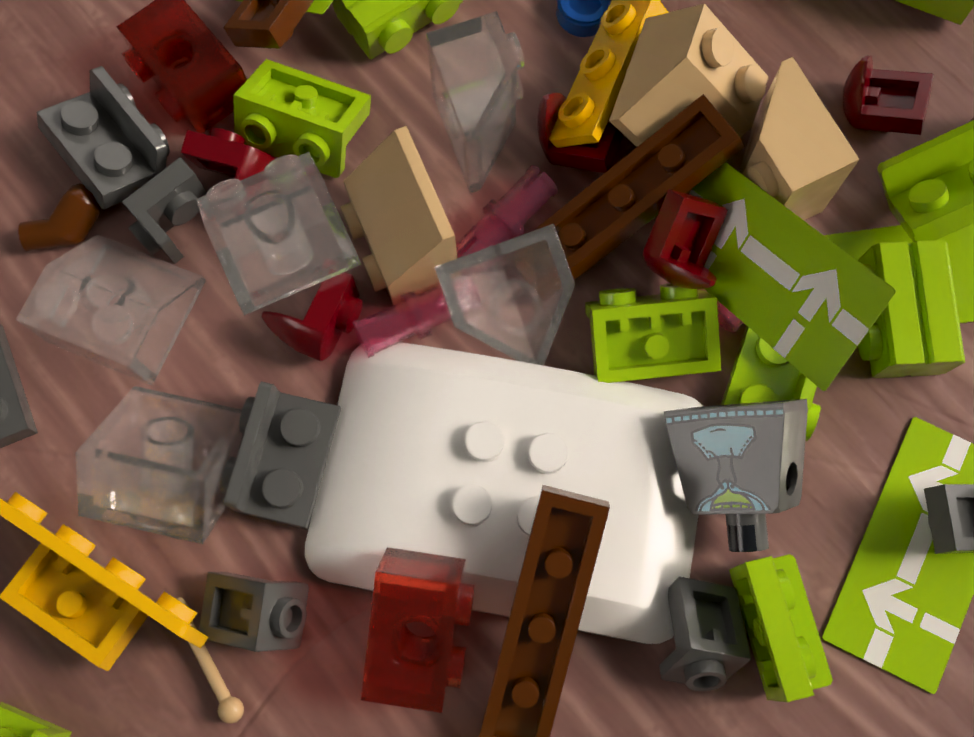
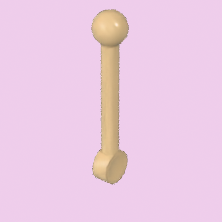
[177,597,244,724]

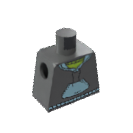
[664,399,808,552]

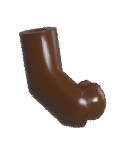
[18,183,101,251]

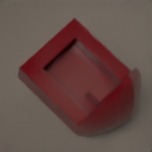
[843,55,934,135]
[537,92,624,173]
[180,127,275,221]
[643,189,729,289]
[261,266,362,361]

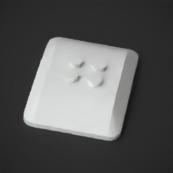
[305,340,703,644]

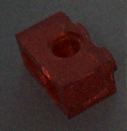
[116,0,247,133]
[361,547,475,713]

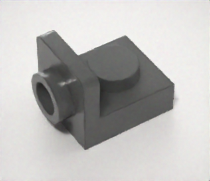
[122,157,210,264]
[199,572,309,652]
[659,576,751,691]

